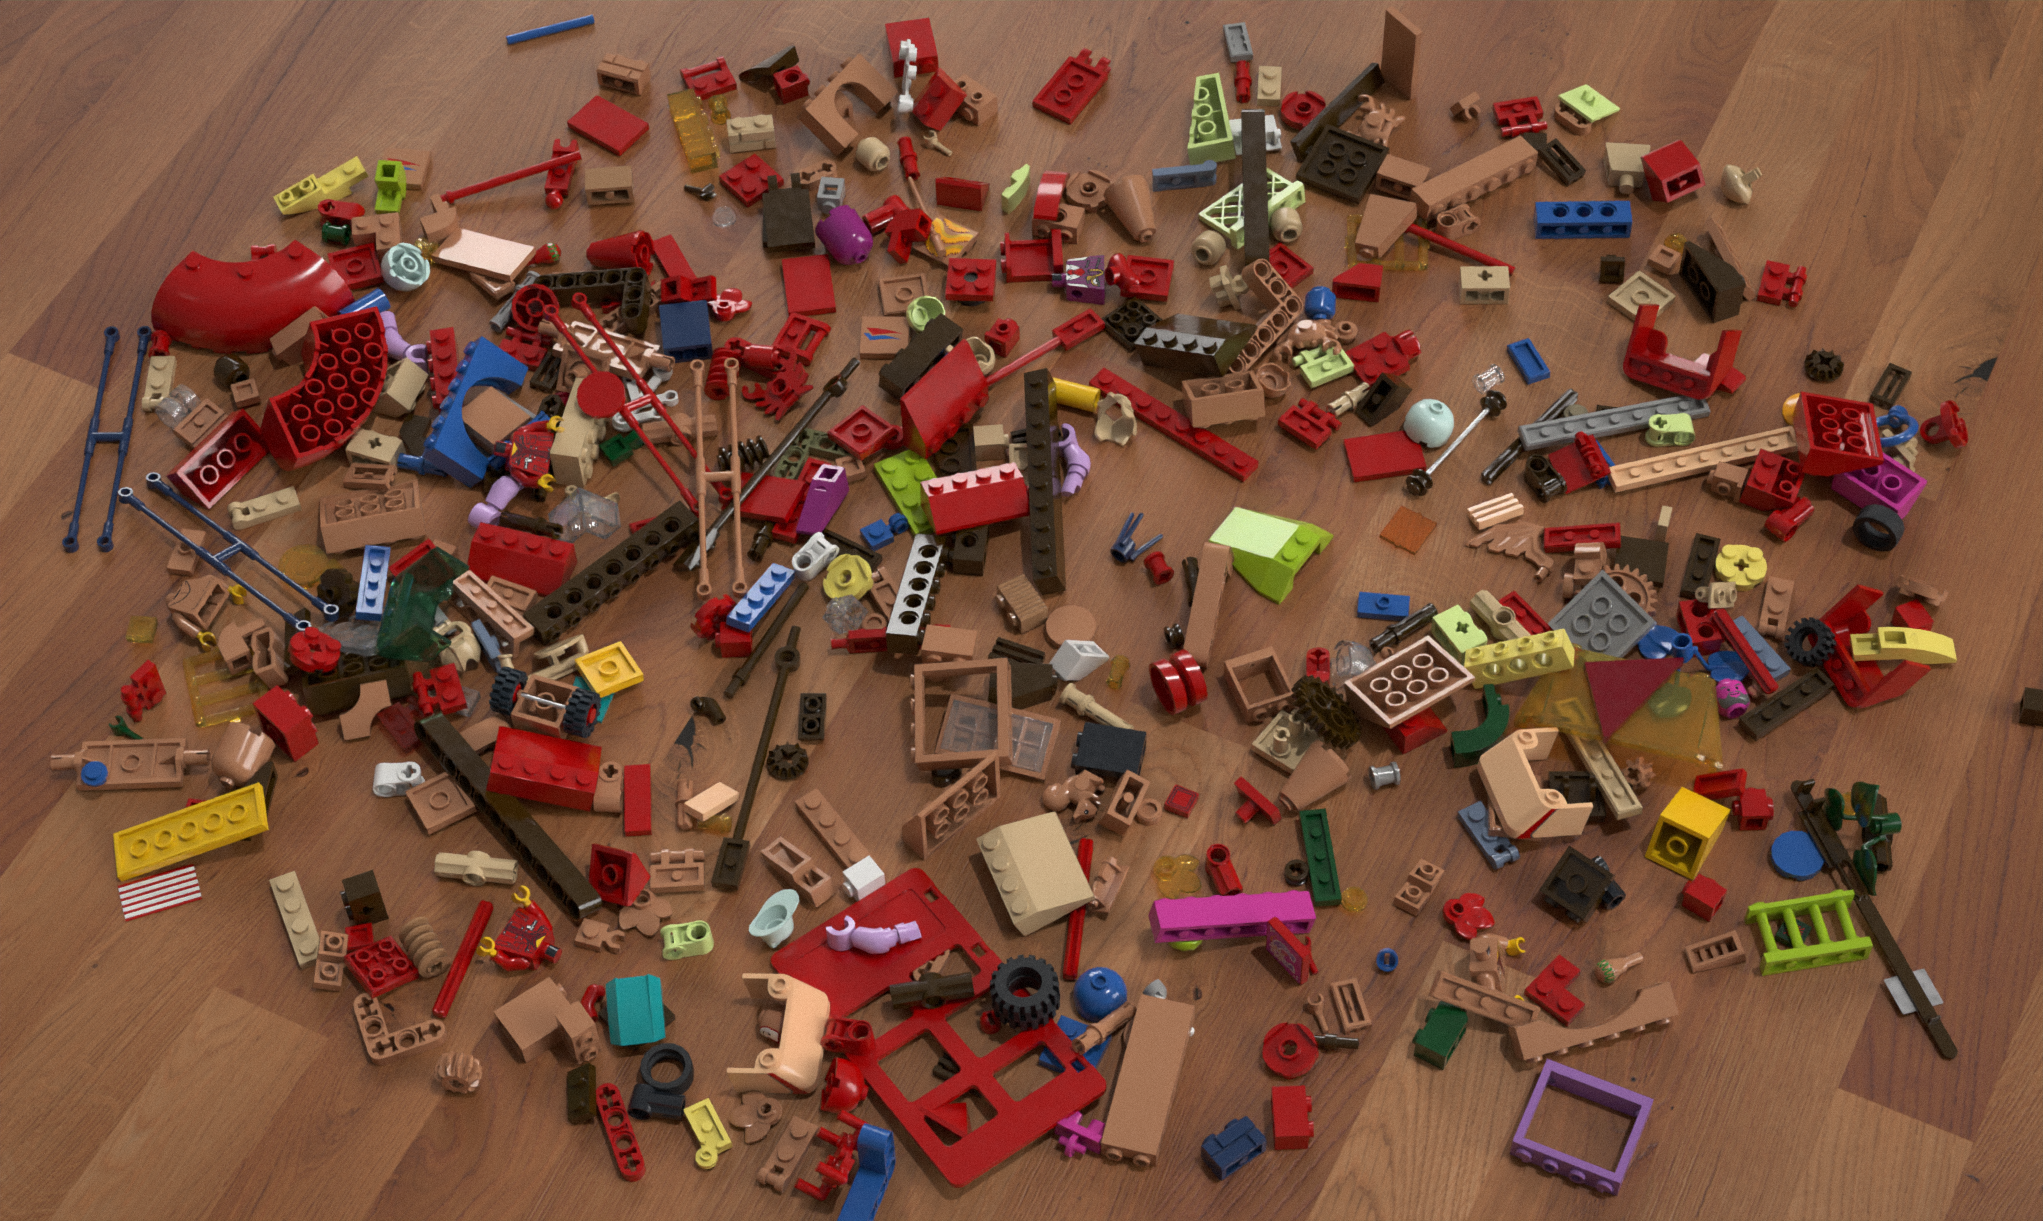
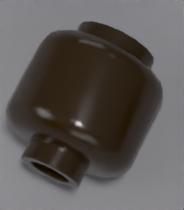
[214,354,250,389]

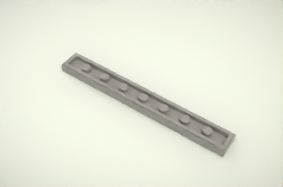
[1517,395,1711,451]

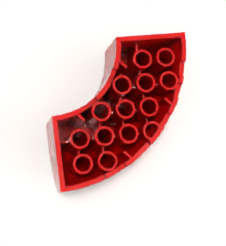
[151,240,355,354]
[260,306,388,471]

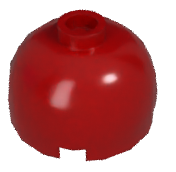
[511,284,559,332]
[820,1057,868,1114]

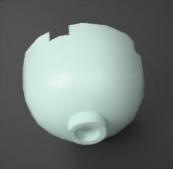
[381,243,430,291]
[1404,399,1454,448]

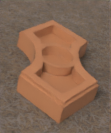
[339,679,391,740]

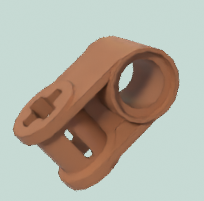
[1435,203,1481,240]
[593,761,624,813]

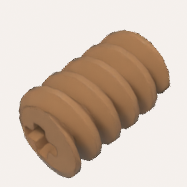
[399,917,452,978]

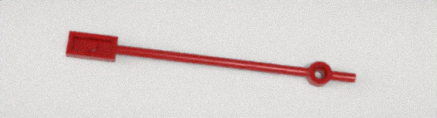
[864,308,1105,459]

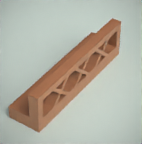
[449,570,534,660]

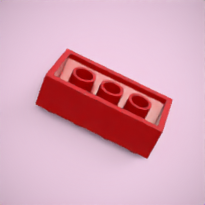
[166,409,270,510]
[920,462,1030,535]
[466,522,578,597]

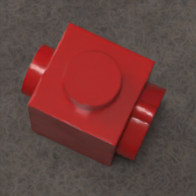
[1732,787,1774,831]

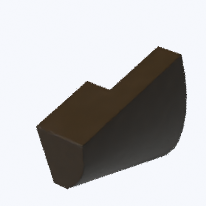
[739,46,799,82]

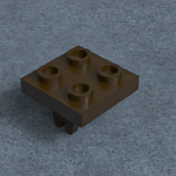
[1548,771,1606,822]

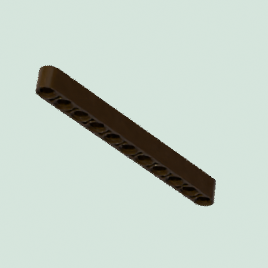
[414,712,602,920]

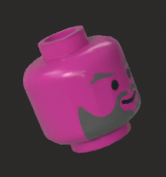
[1712,679,1750,719]

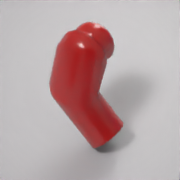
[580,984,605,1023]

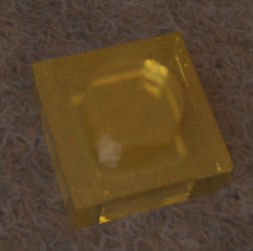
[126,616,158,643]

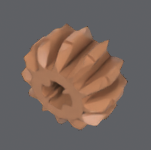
[434,1051,482,1094]

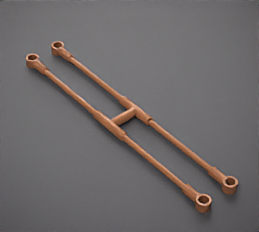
[690,358,748,601]

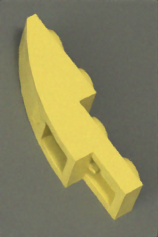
[273,156,369,215]
[1849,627,1957,664]

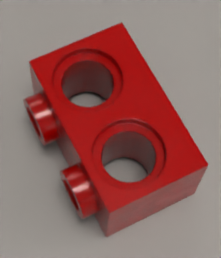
[1676,599,1724,657]

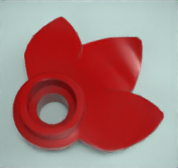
[707,288,752,321]
[1442,893,1495,940]

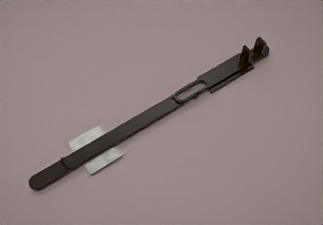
[1790,779,1958,1059]

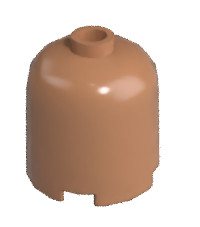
[211,722,276,788]

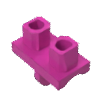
[1054,1111,1105,1157]

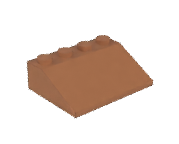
[320,479,426,554]
[1344,635,1475,729]
[901,751,1001,860]

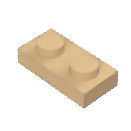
[1257,66,1282,106]

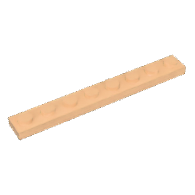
[1607,426,1798,492]

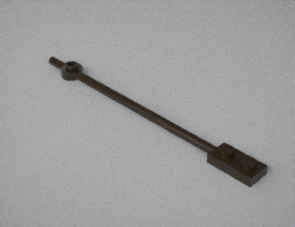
[673,357,860,572]
[711,626,801,891]

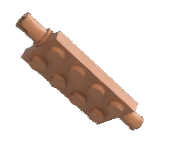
[538,319,675,380]
[50,738,211,791]

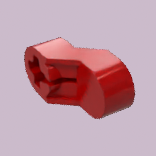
[1306,647,1330,687]

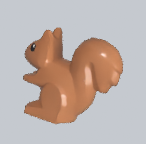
[1042,770,1106,824]

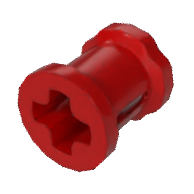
[148,330,173,359]
[1143,551,1175,585]

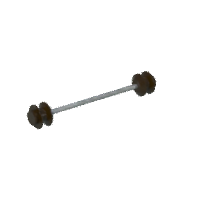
[1406,390,1507,496]

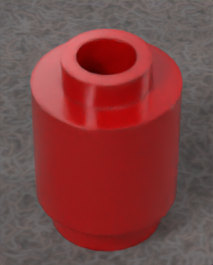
[744,344,781,370]

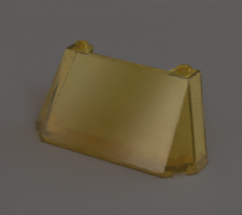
[1514,643,1723,773]

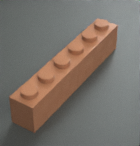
[1409,136,1538,222]

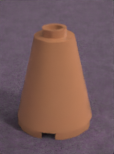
[1103,175,1156,242]
[1279,740,1352,811]

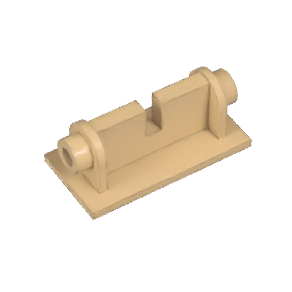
[1695,582,1737,608]

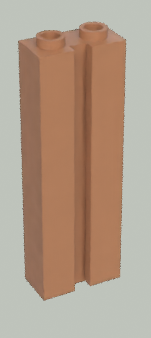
[1101,994,1195,1167]

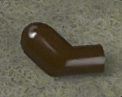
[690,696,726,725]

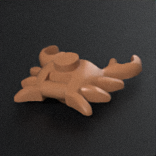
[1347,94,1406,147]
[1273,319,1342,361]

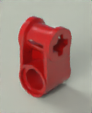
[318,199,365,233]
[820,1016,876,1056]

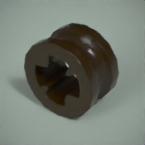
[1164,623,1184,649]
[1284,859,1309,887]

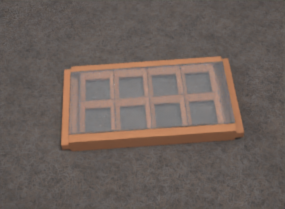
[935,694,1061,781]

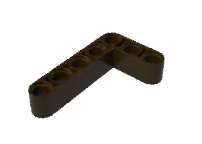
[533,267,652,335]

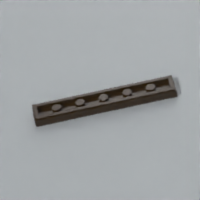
[1290,63,1385,161]

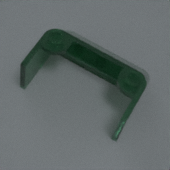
[374,546,469,662]

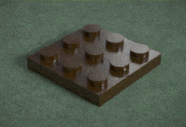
[1296,124,1390,204]

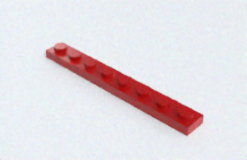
[1089,367,1259,482]

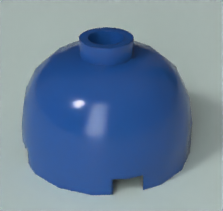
[1073,967,1127,1023]

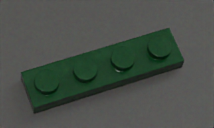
[1299,808,1342,907]

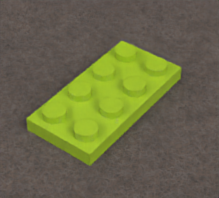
[873,450,937,537]

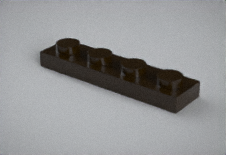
[1738,667,1835,741]

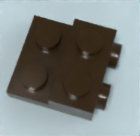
[1539,846,1616,923]

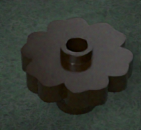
[317,568,360,618]

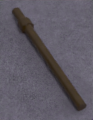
[723,582,809,699]

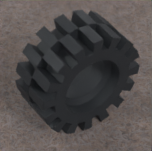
[1784,617,1836,667]

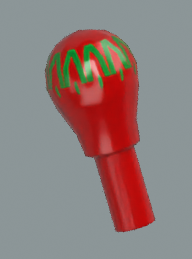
[525,242,561,267]

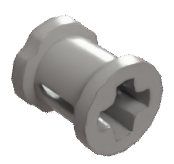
[1368,761,1401,790]

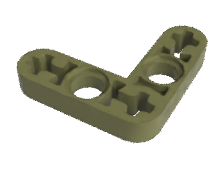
[774,428,852,480]

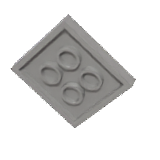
[1548,569,1657,662]

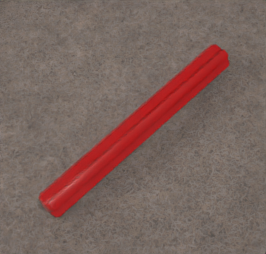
[432,900,494,1019]

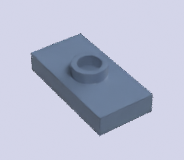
[471,619,502,673]

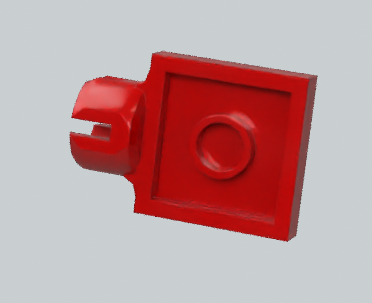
[1345,329,1422,391]

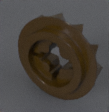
[1804,348,1844,381]
[767,741,809,779]

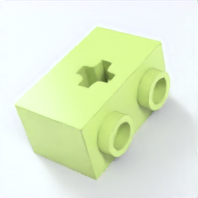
[1431,605,1488,666]

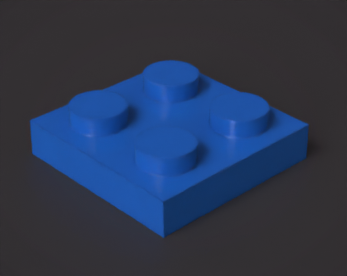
[1039,1015,1112,1074]

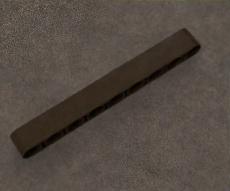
[1241,109,1269,266]

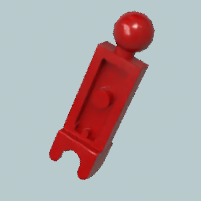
[544,138,579,210]

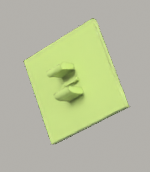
[1557,84,1620,122]

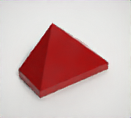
[919,1102,972,1139]

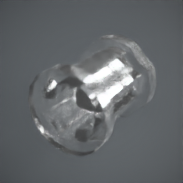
[1472,364,1505,394]

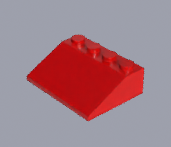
[900,339,989,459]
[1792,391,1884,476]
[486,726,602,812]

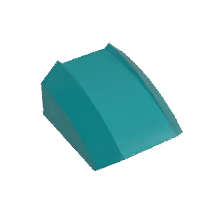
[605,974,666,1046]

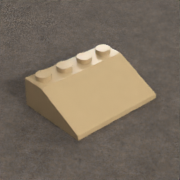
[976,811,1095,936]

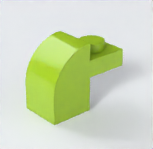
[374,160,406,215]

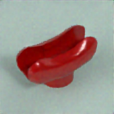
[1104,253,1141,294]

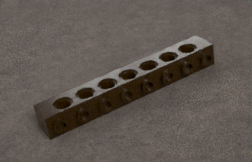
[523,500,699,646]

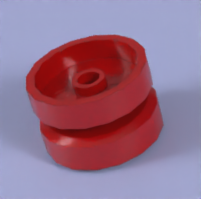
[1149,649,1208,716]

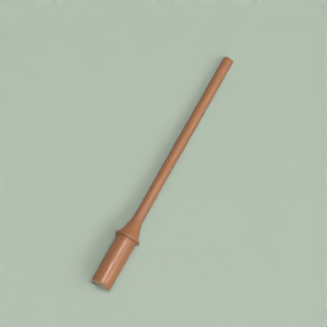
[908,177,946,257]

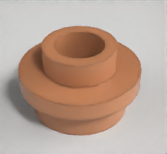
[1334,321,1358,344]

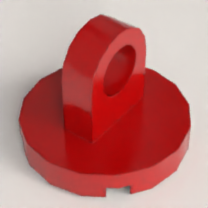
[1920,399,1969,449]

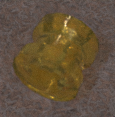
[413,237,440,265]

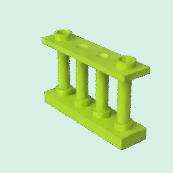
[1744,889,1873,976]

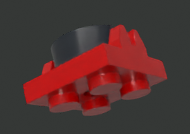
[945,258,997,307]

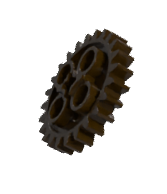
[1291,675,1362,750]

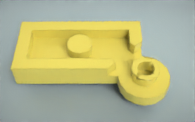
[683,1098,732,1169]

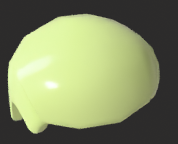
[906,296,945,332]

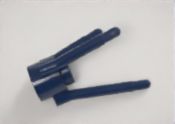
[1110,512,1163,563]

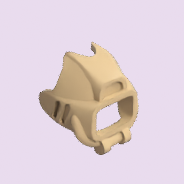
[1095,392,1137,445]
[430,619,481,672]

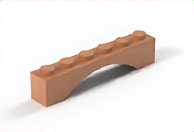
[1508,982,1679,1064]

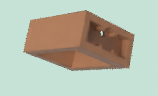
[1224,646,1295,724]

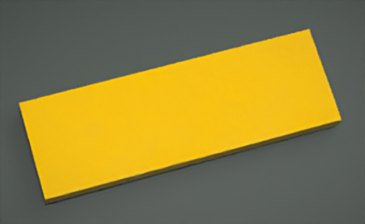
[113,782,269,882]

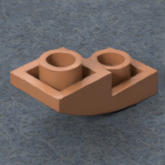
[460,714,511,754]
[1393,859,1445,916]
[312,930,348,991]

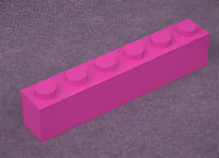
[1148,890,1316,943]

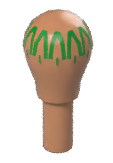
[1594,952,1643,983]

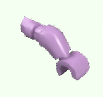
[380,311,429,373]
[1059,423,1091,497]
[468,475,525,528]
[826,915,922,954]

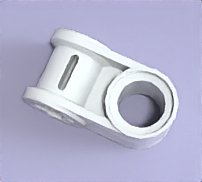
[792,532,839,581]
[373,762,425,797]

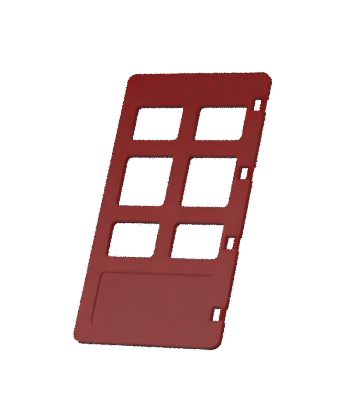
[771,868,1107,1188]

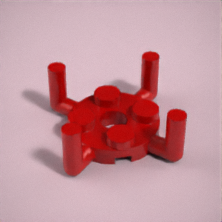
[794,1109,868,1201]

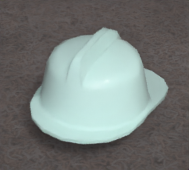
[749,889,799,948]

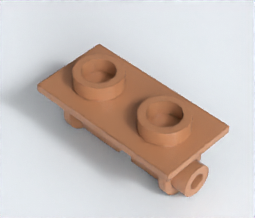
[1087,857,1130,913]

